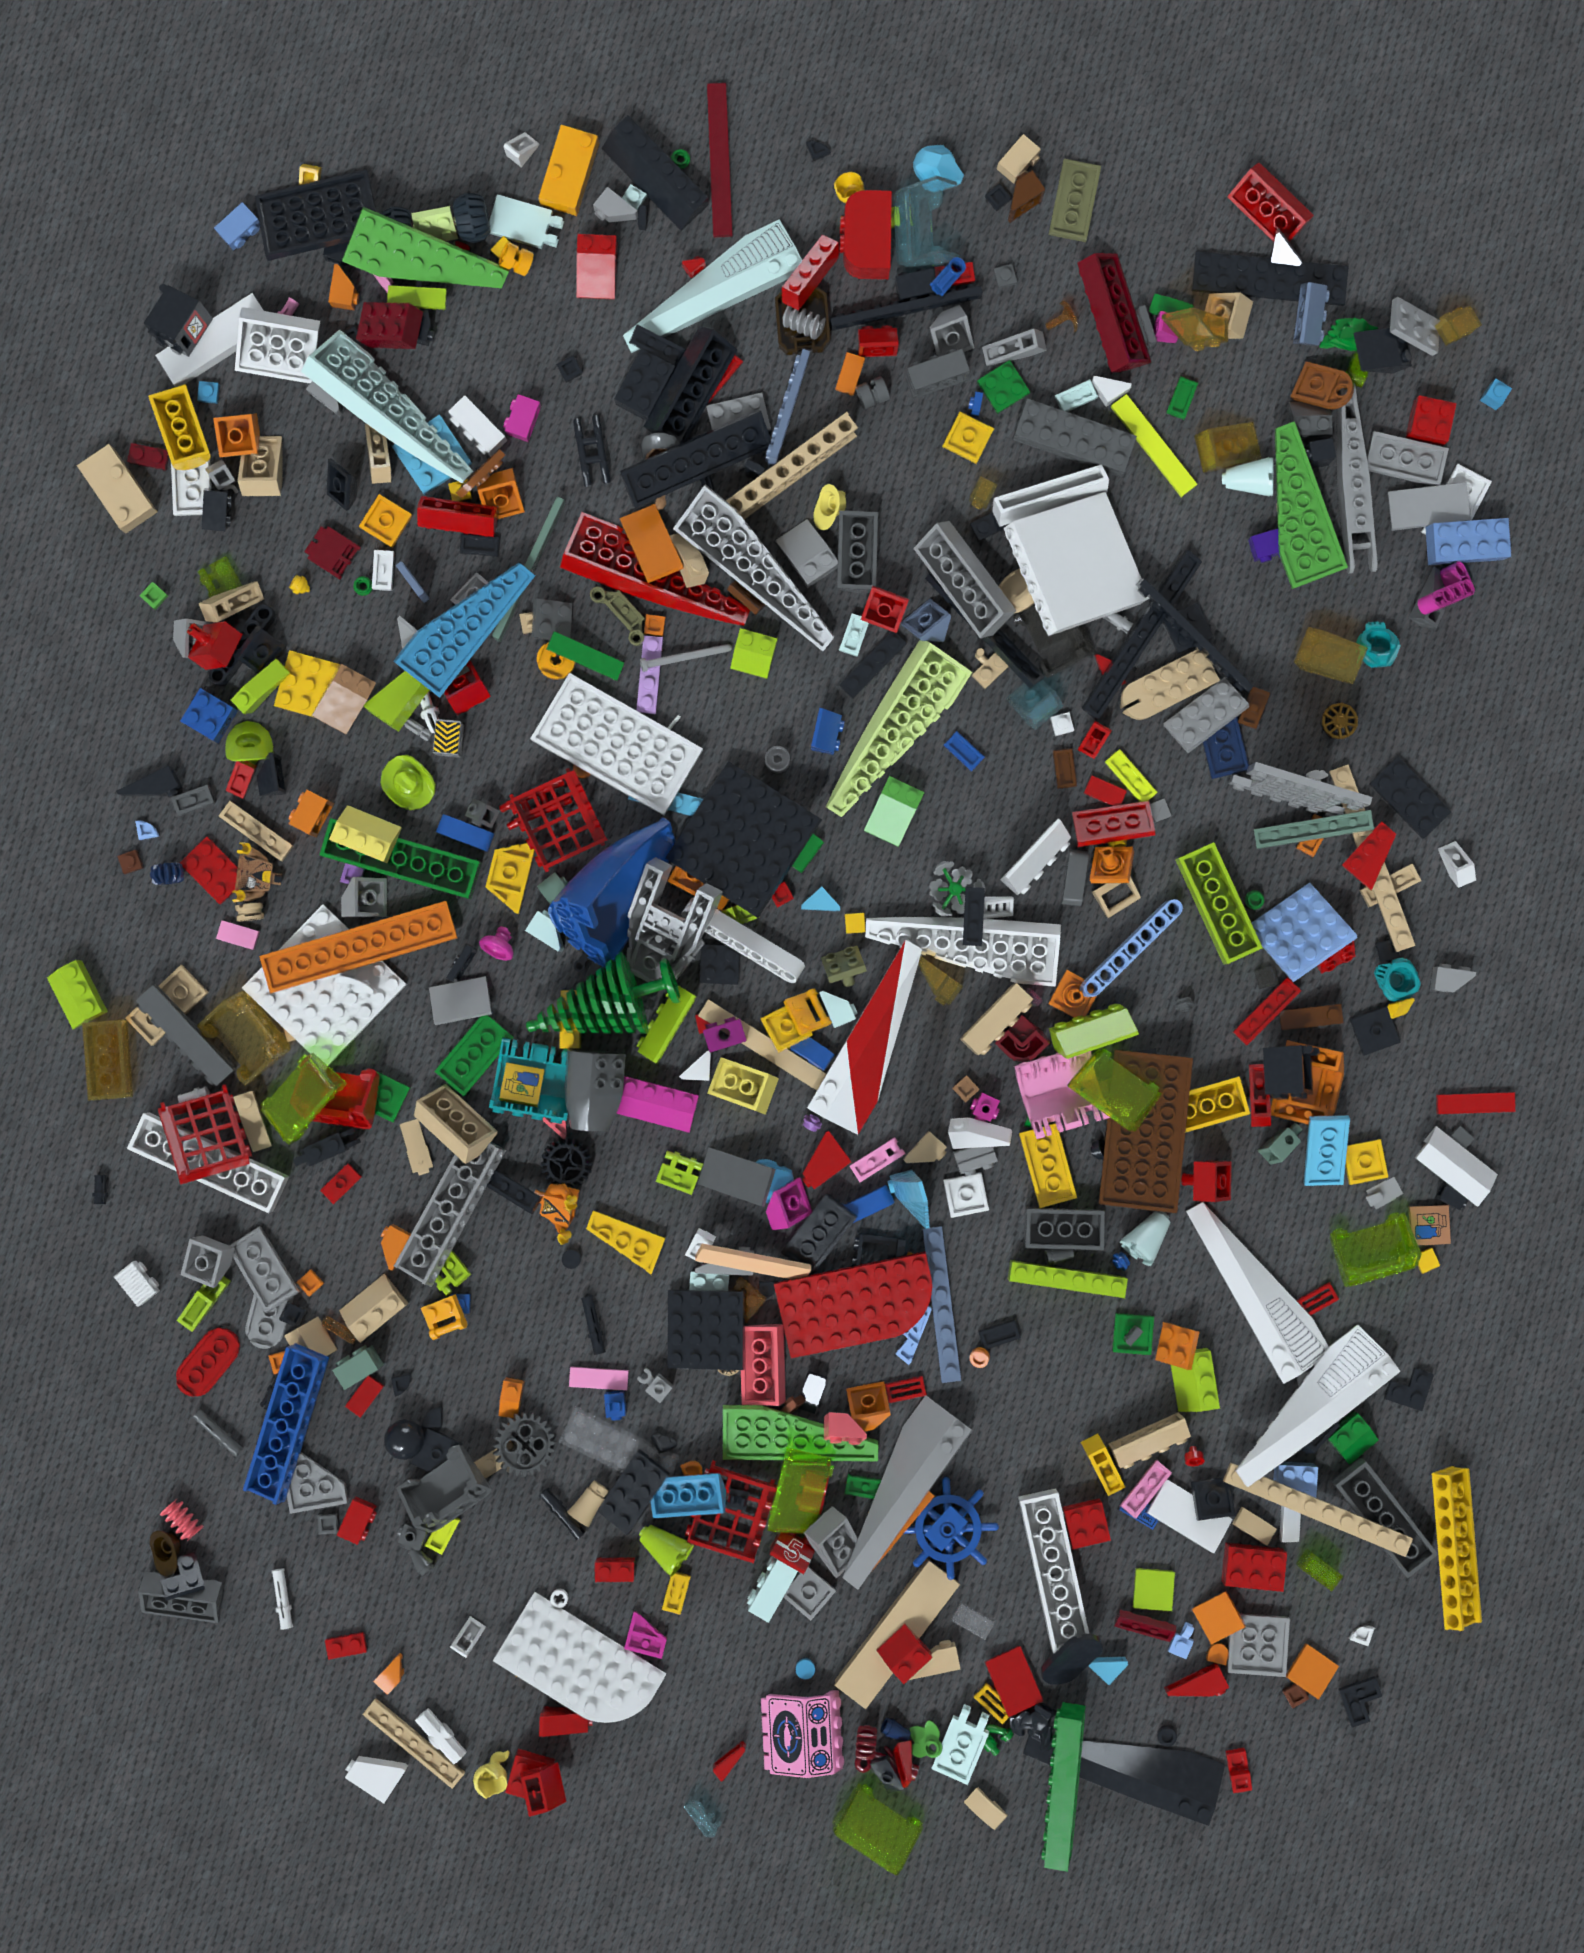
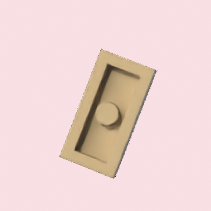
[1092,877,1141,918]

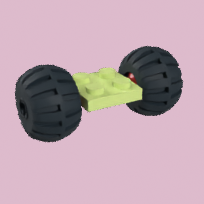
[381,193,491,243]

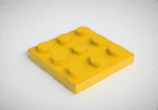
[274,650,340,718]

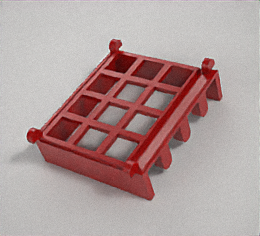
[509,768,607,872]
[158,1084,252,1185]
[685,1460,777,1563]

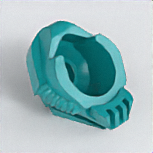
[1356,622,1401,668]
[1374,958,1421,1001]

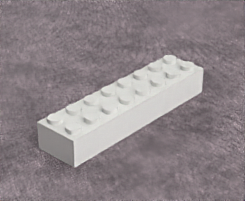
[127,1113,289,1213]
[1018,1488,1089,1654]

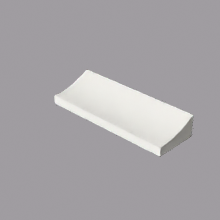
[155,293,264,387]

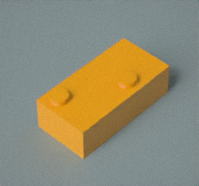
[538,125,599,216]

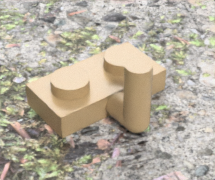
[972,648,1009,689]

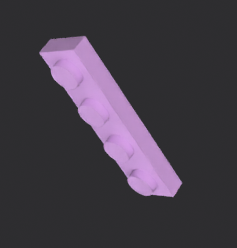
[636,636,663,714]

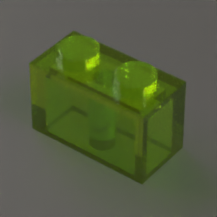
[1296,1548,1343,1592]

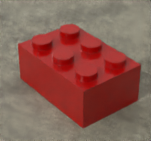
[1221,1542,1287,1592]

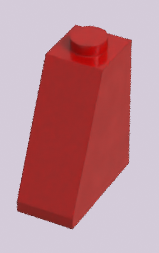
[802,1130,851,1189]
[539,1706,593,1737]

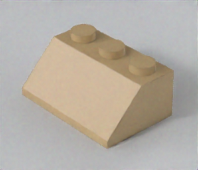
[339,1274,409,1343]

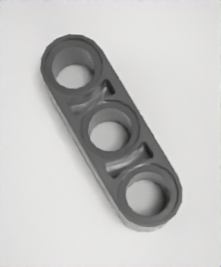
[1061,849,1089,907]

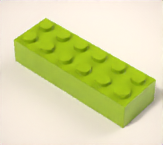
[1175,842,1263,965]

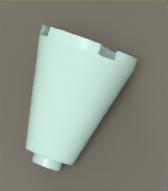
[1222,457,1274,496]
[1120,1211,1171,1266]

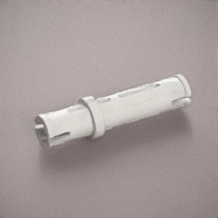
[272,1568,293,1630]

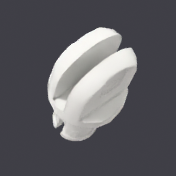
[420,692,440,733]

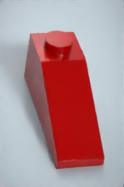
[1249,1064,1271,1127]
[1164,1663,1229,1696]

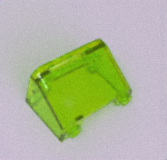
[1067,1047,1162,1132]
[261,1053,348,1145]
[1329,1212,1422,1287]
[767,1447,834,1534]
[832,1783,923,1876]

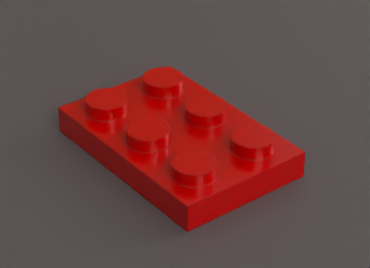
[180,837,238,905]

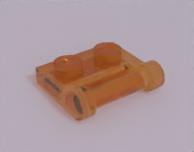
[731,1277,767,1325]

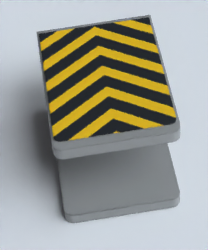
[433,719,464,758]

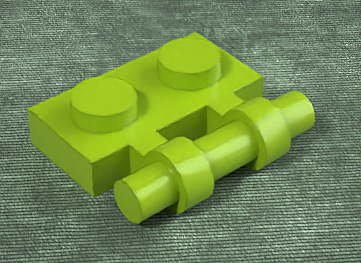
[655,1150,703,1195]
[435,1250,471,1296]

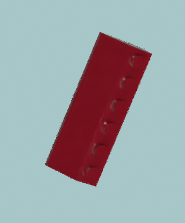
[1077,253,1151,372]

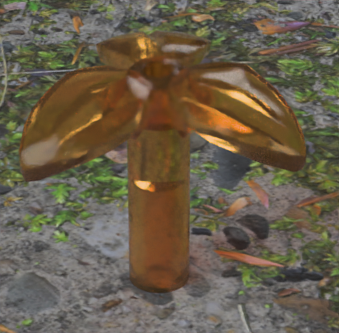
[1045,301,1078,332]

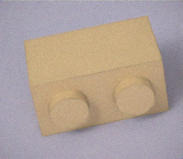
[997,134,1041,184]

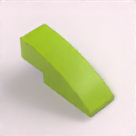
[177,1276,231,1332]

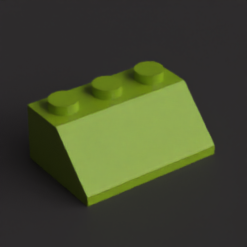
[47,960,108,1029]
[1171,1348,1220,1412]

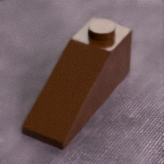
[1279,1004,1343,1030]

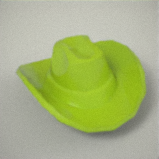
[225,721,273,764]
[380,755,436,810]

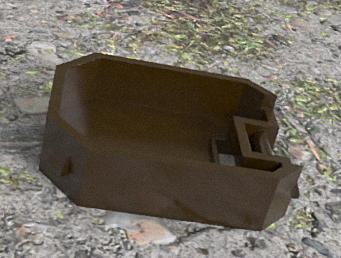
[775,287,830,356]

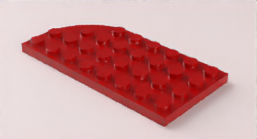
[774,1251,932,1358]

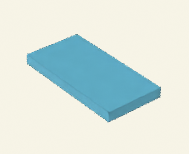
[1304,1115,1350,1186]

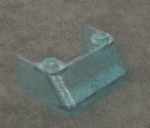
[894,175,960,267]

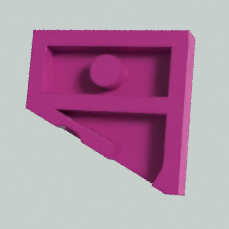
[624,1611,667,1659]

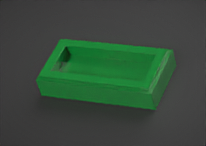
[1166,376,1198,420]

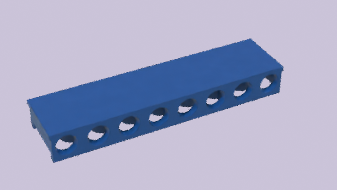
[243,1343,329,1505]

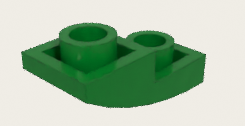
[1149,294,1194,324]

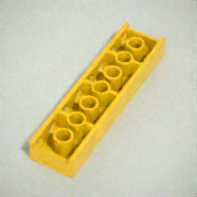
[1432,1466,1482,1631]

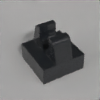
[727,1487,750,1511]

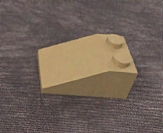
[238,436,282,496]

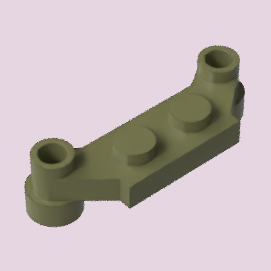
[590,587,645,646]

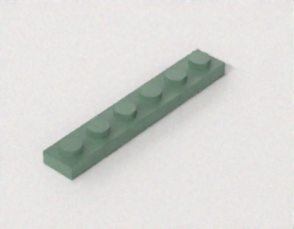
[1254,810,1374,849]

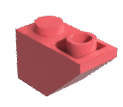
[824,1412,867,1445]

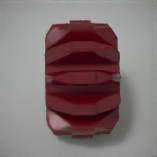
[855,1725,877,1760]

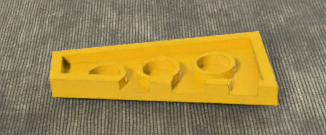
[586,1210,665,1274]

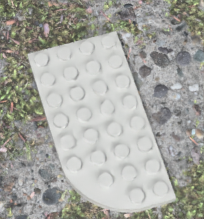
[493,1592,666,1723]

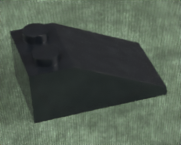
[1353,328,1412,374]

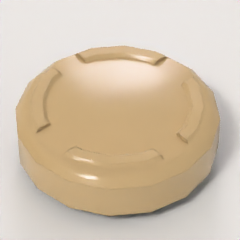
[999,569,1034,613]

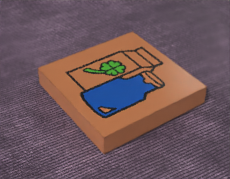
[1409,1205,1451,1246]

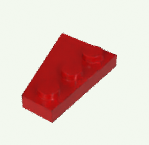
[1341,821,1396,891]

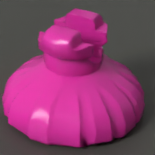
[479,926,514,961]

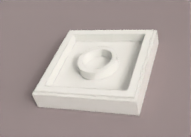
[943,1172,989,1218]

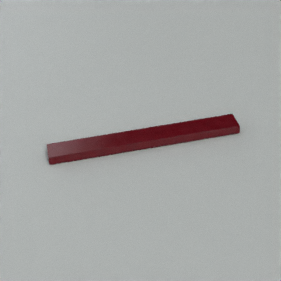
[707,83,732,238]

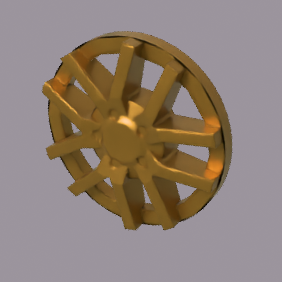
[1321,703,1358,739]

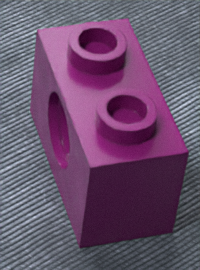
[703,1016,747,1053]

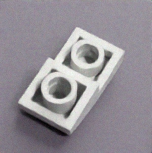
[335,975,376,998]

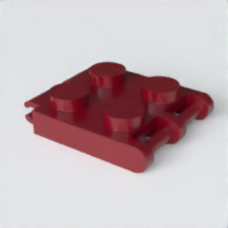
[304,526,361,580]

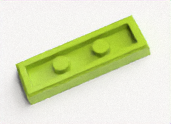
[387,285,447,310]

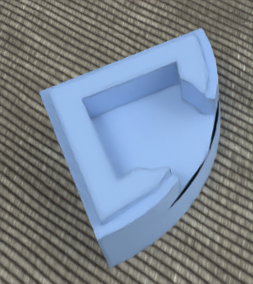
[135,821,159,840]

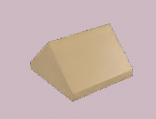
[285,1316,337,1356]

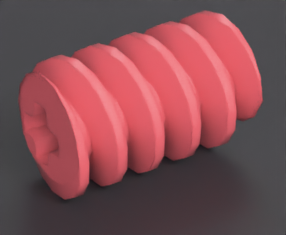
[160,1498,204,1541]

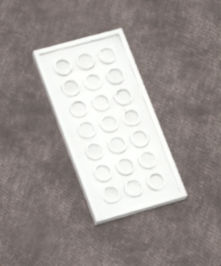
[530,673,703,816]

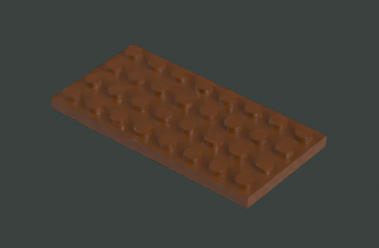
[1099,1050,1193,1213]

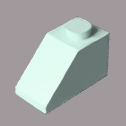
[819,991,858,1028]

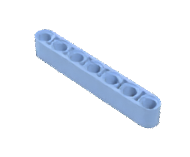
[1080,899,1183,997]

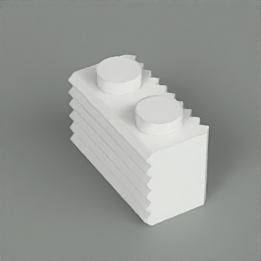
[114,1261,160,1307]

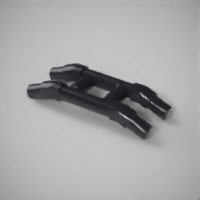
[573,415,611,487]

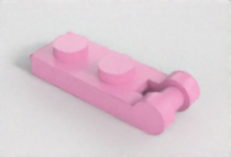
[850,1137,905,1182]

